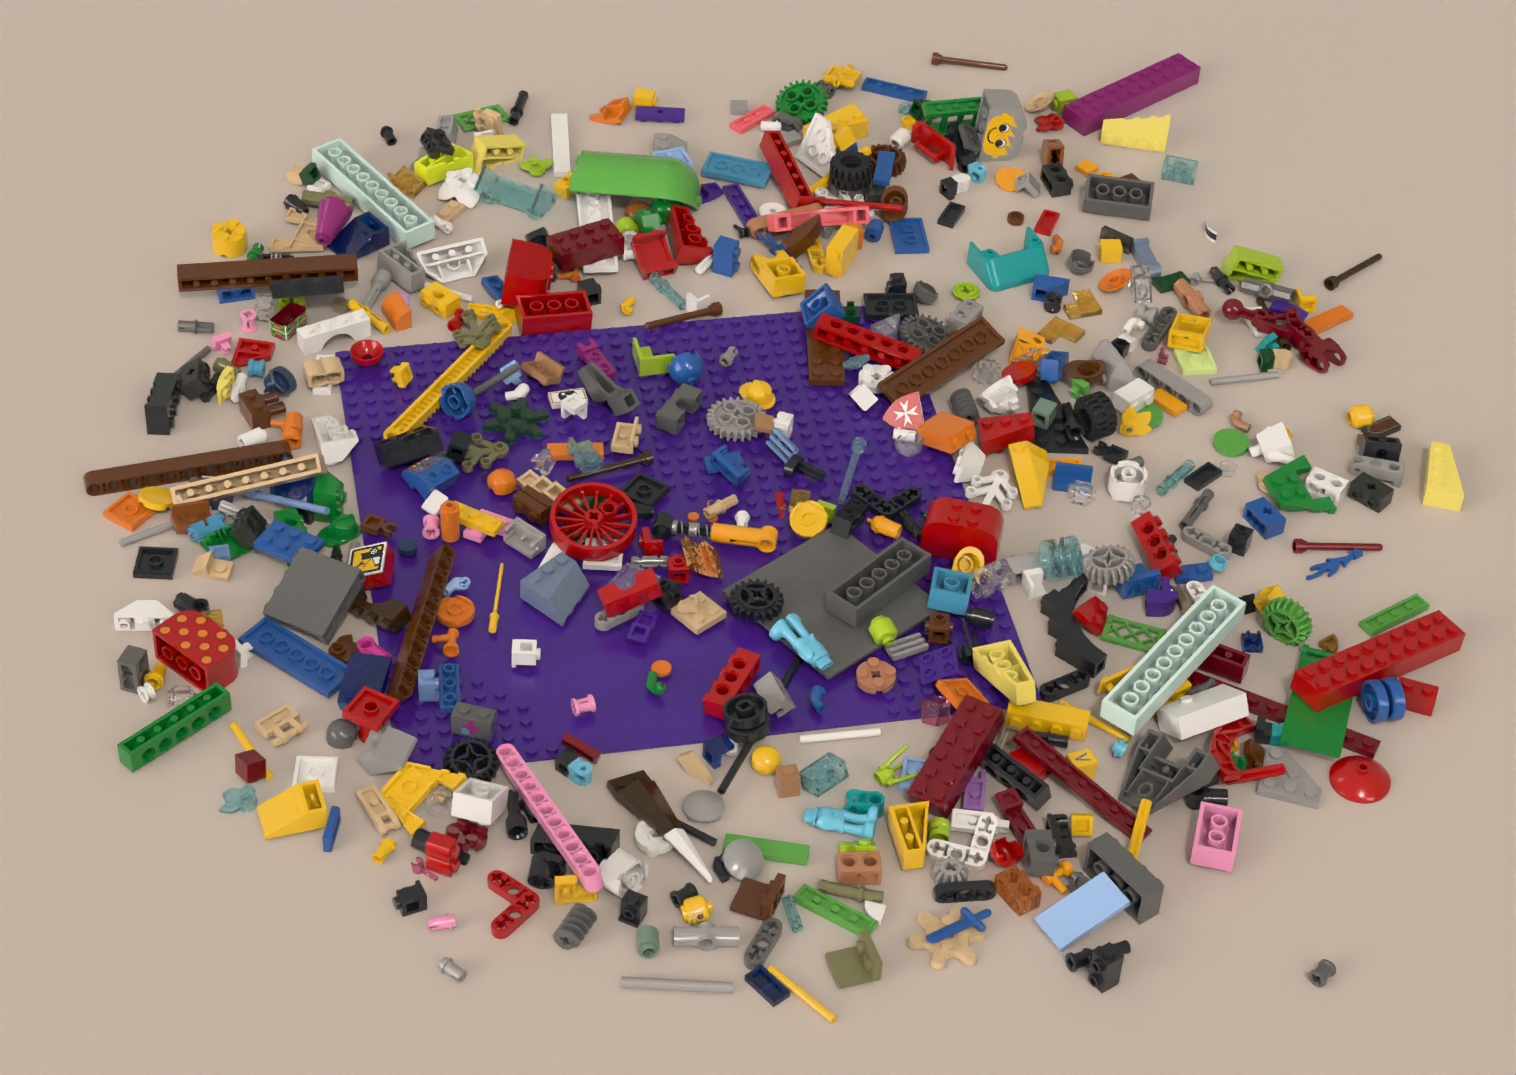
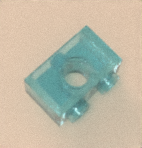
[1161,155,1199,185]

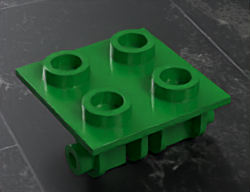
[199,523,253,560]

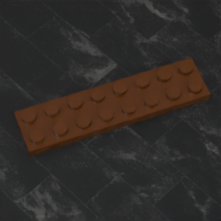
[804,289,845,386]
[877,316,1006,403]

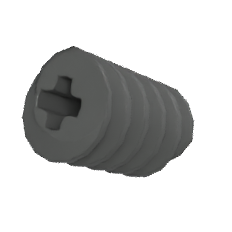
[950,388,980,426]
[553,903,597,950]

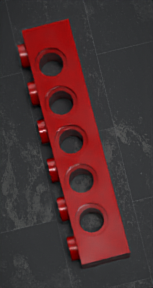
[812,313,923,370]

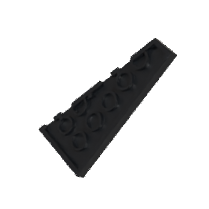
[1027,376,1089,454]

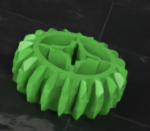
[1261,596,1313,647]

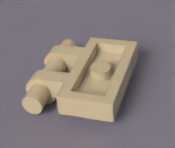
[473,106,504,135]
[254,703,309,748]

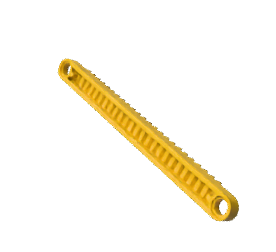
[383,319,512,440]

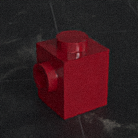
[235,749,266,783]

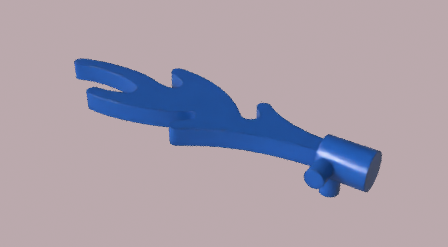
[757,233,803,269]
[1306,549,1363,580]

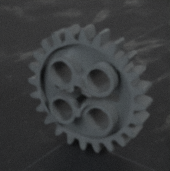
[898,314,952,354]

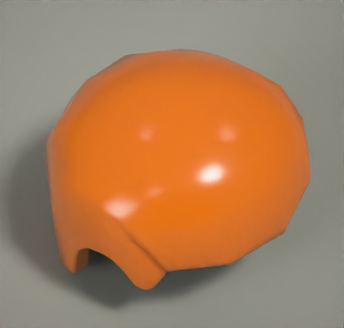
[487,468,517,495]

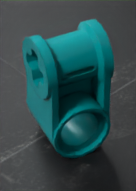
[844,789,885,818]

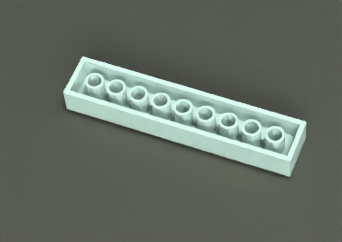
[312,138,435,249]
[1100,585,1246,736]

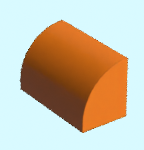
[381,291,412,332]

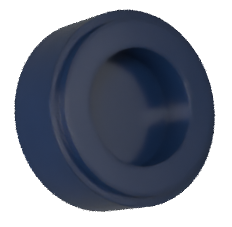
[398,538,417,556]

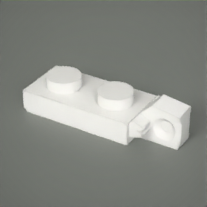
[950,808,1010,835]

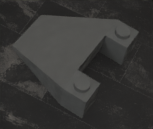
[1118,729,1220,814]

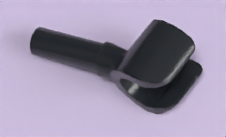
[733,224,749,239]

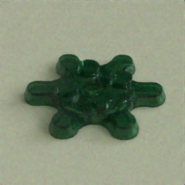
[482,397,549,445]

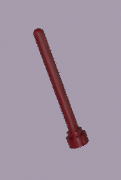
[1292,538,1383,554]

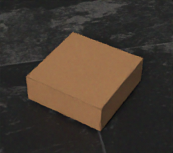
[753,412,773,434]

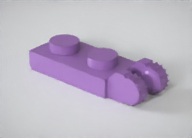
[963,769,987,812]

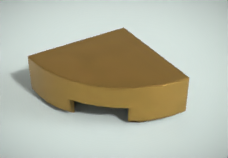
[1318,633,1338,653]

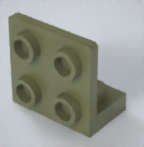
[825,930,883,989]

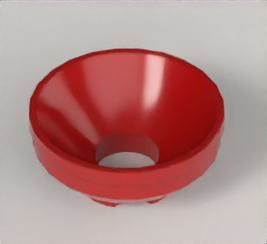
[350,339,384,367]

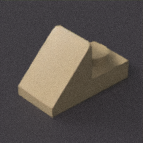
[191,551,235,583]

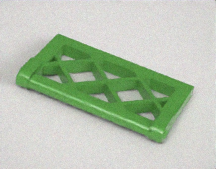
[455,104,509,132]
[1100,614,1166,653]

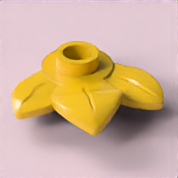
[1119,405,1152,437]

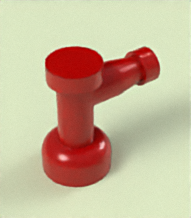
[447,308,477,332]

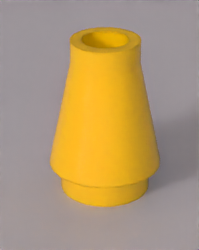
[144,662,167,691]

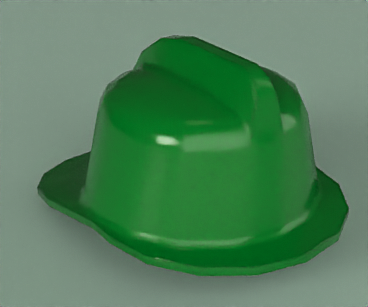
[317,514,361,548]

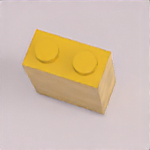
[825,224,859,279]

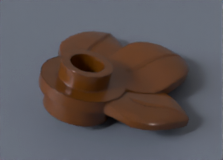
[328,634,363,664]

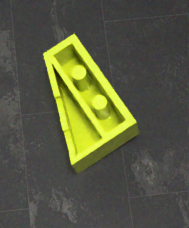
[414,142,473,186]

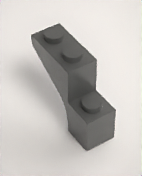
[577,362,640,416]

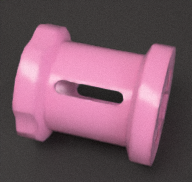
[240,309,257,333]
[422,514,440,540]
[571,694,596,716]

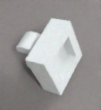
[235,640,253,669]

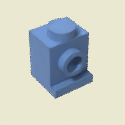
[418,669,439,702]

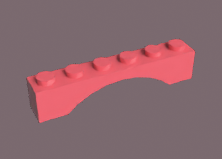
[767,205,870,232]

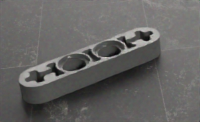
[1141,306,1177,352]

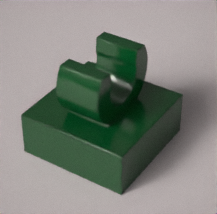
[842,301,860,323]

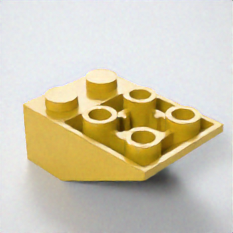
[257,779,328,840]

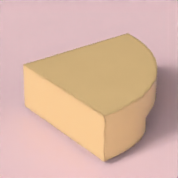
[677,594,699,613]

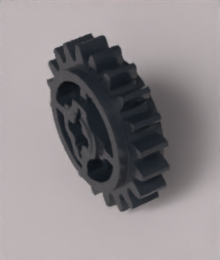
[729,578,784,623]

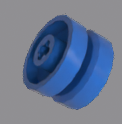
[1361,677,1406,724]

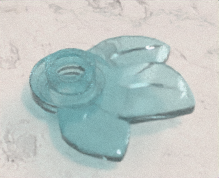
[219,785,258,814]

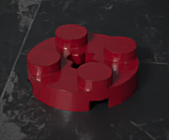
[445,818,488,852]

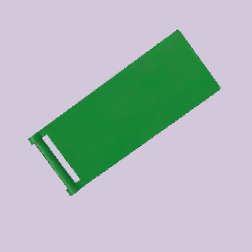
[1280,644,1353,758]

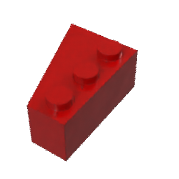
[977,412,1035,458]

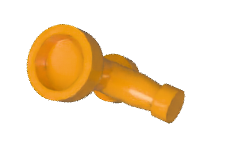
[1041,859,1074,895]

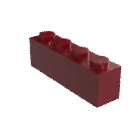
[1198,644,1251,684]

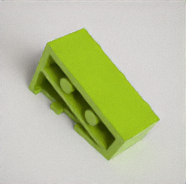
[1220,244,1284,283]

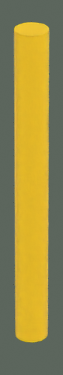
[1058,700,1131,743]
[230,722,274,781]
[767,965,837,1023]

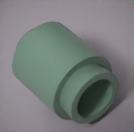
[637,925,660,959]

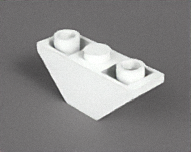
[952,441,986,483]
[114,600,174,631]

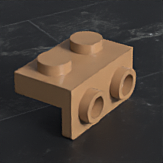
[521,351,565,386]

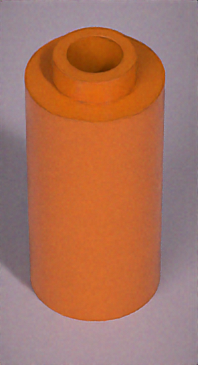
[440,501,460,543]

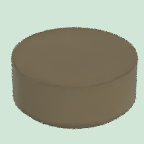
[332,298,350,314]

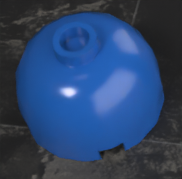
[667,352,704,386]
[439,382,477,420]

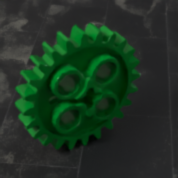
[775,79,828,125]

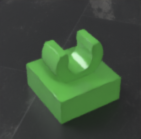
[1070,378,1091,399]

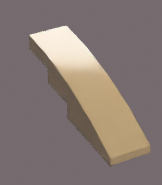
[516,469,582,511]

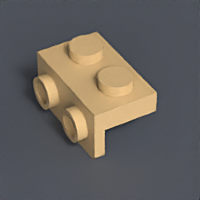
[611,416,642,454]

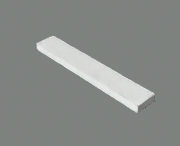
[551,114,571,177]

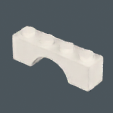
[296,309,371,356]

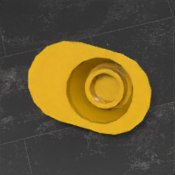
[739,380,775,410]
[952,546,984,590]

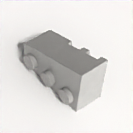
[377,240,425,293]

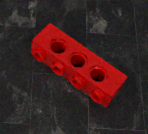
[1130,510,1183,580]
[702,647,761,720]

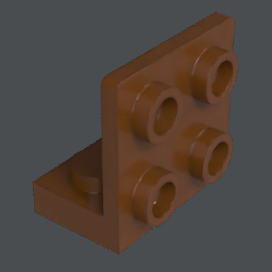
[730,873,786,921]

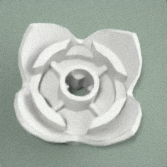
[438,168,487,209]

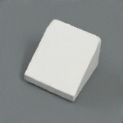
[421,489,449,516]

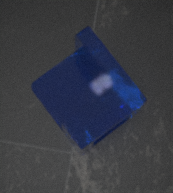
[702,733,734,769]

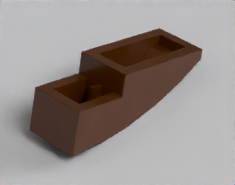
[781,214,823,259]

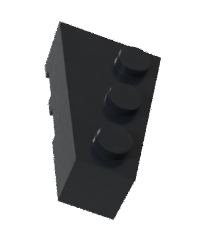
[373,425,444,468]

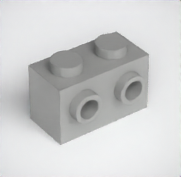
[947,298,984,331]

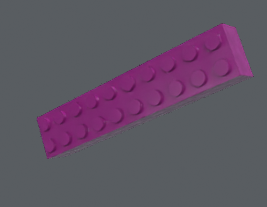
[1062,53,1201,136]

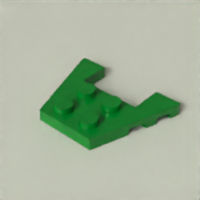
[1262,455,1337,514]

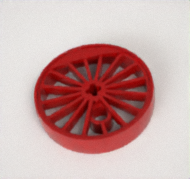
[549,482,638,562]

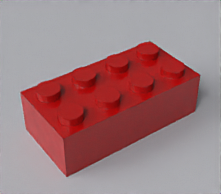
[514,290,593,335]

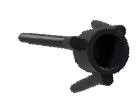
[948,618,978,665]

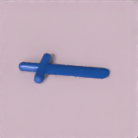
[926,907,992,943]

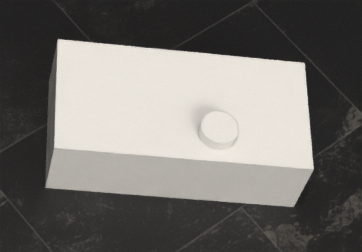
[1157,684,1249,740]

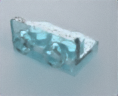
[567,437,604,474]

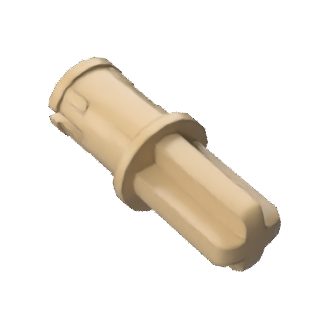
[703,494,739,520]

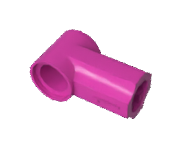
[357,636,393,670]

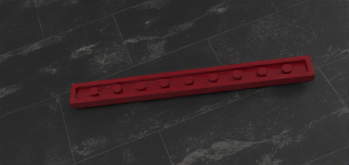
[1186,671,1381,759]

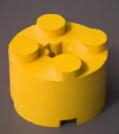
[211,218,248,259]

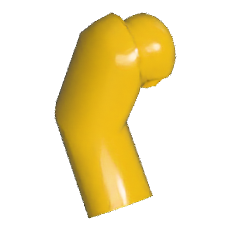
[620,296,636,316]

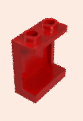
[630,229,678,280]

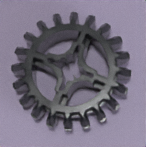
[443,736,499,782]

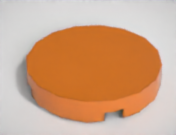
[436,595,475,628]

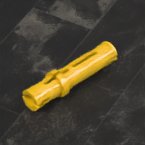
[348,299,392,335]

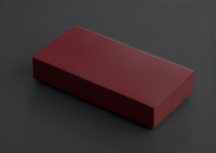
[561,732,601,764]

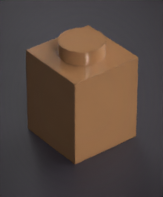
[775,764,801,798]

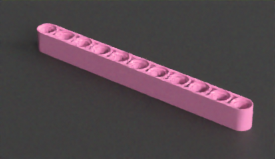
[496,743,604,892]

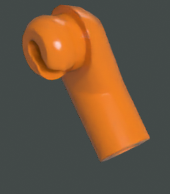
[1050,234,1064,255]

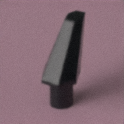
[330,545,343,562]

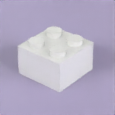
[451,777,509,825]

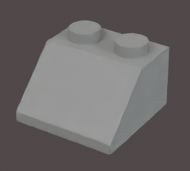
[357,726,417,776]

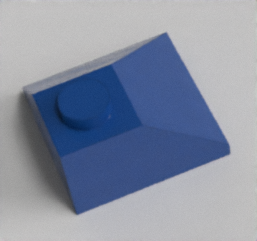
[800,283,845,328]

